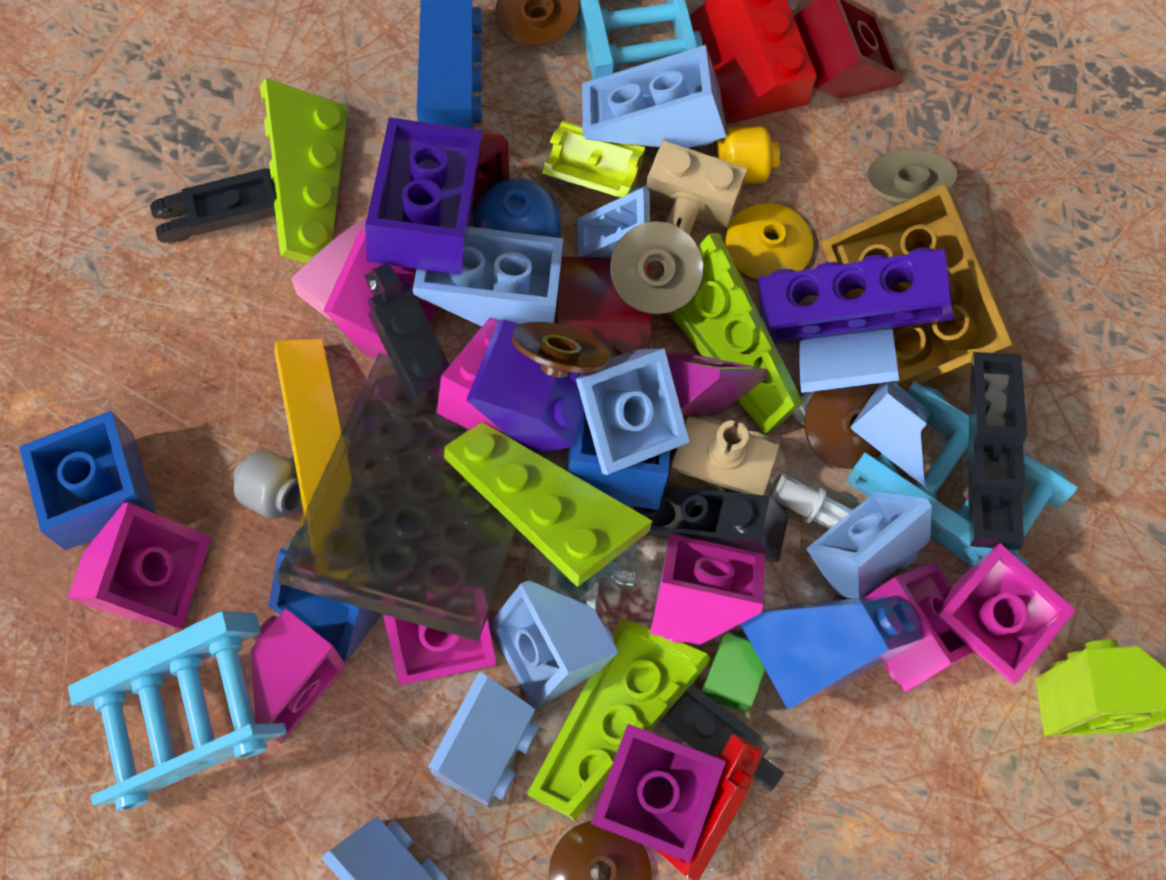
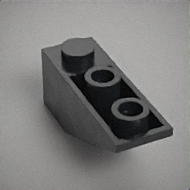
[633,486,789,562]

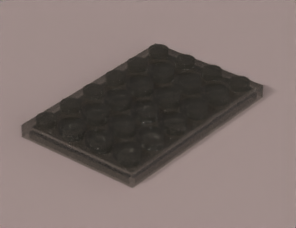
[278,353,542,642]

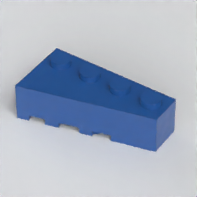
[417,0,482,129]

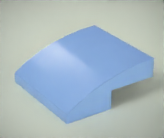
[799,328,899,393]

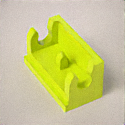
[542,120,646,198]

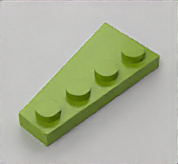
[260,78,348,263]
[668,232,803,434]
[444,422,652,587]
[527,617,711,821]

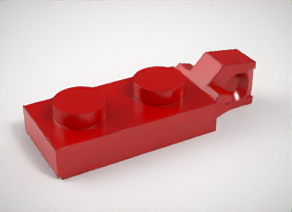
[657,734,764,880]

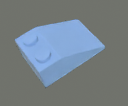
[582,45,726,148]
[413,227,563,327]

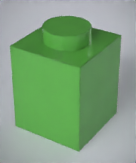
[701,631,765,714]

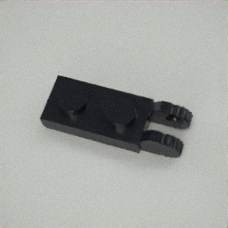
[150,168,277,244]

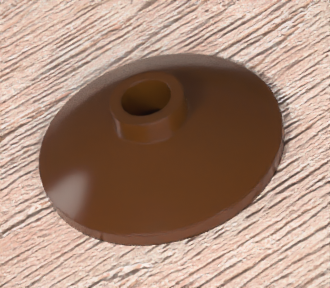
[495,0,580,47]
[512,322,610,378]
[804,384,882,469]
[549,821,651,880]

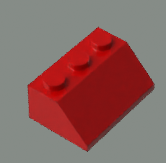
[689,0,817,124]

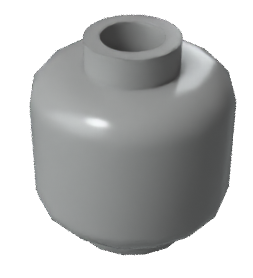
[234,449,302,520]

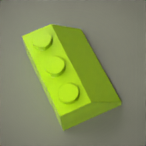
[1035,639,1166,737]

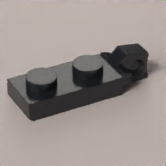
[364,262,450,399]
[658,684,784,791]

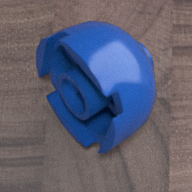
[473,178,561,238]

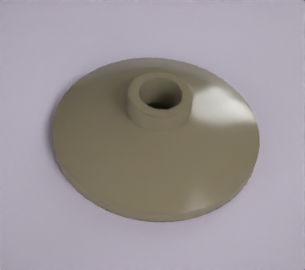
[867,149,957,203]
[610,221,703,315]

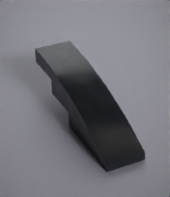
[968,352,1027,550]

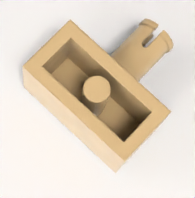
[646,140,747,235]
[667,416,779,495]

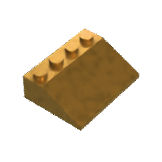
[820,183,1021,392]

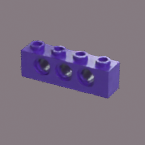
[758,248,954,344]

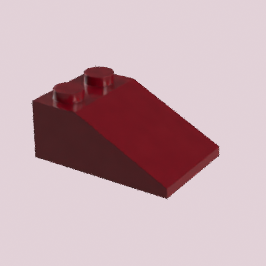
[557,256,651,358]

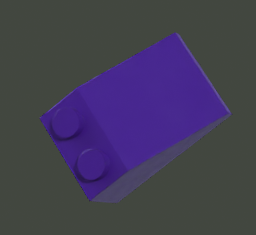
[365,117,482,275]

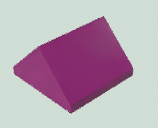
[665,352,768,417]
[591,723,726,863]

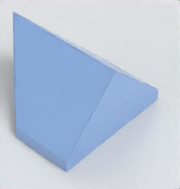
[577,183,650,259]
[850,381,927,487]

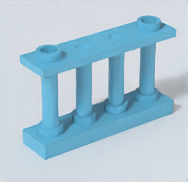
[578,0,702,80]
[845,381,1078,567]
[68,611,287,811]

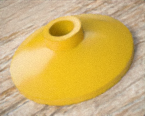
[725,203,813,282]

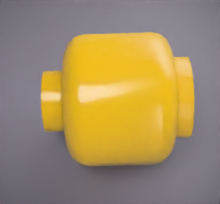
[715,126,780,184]

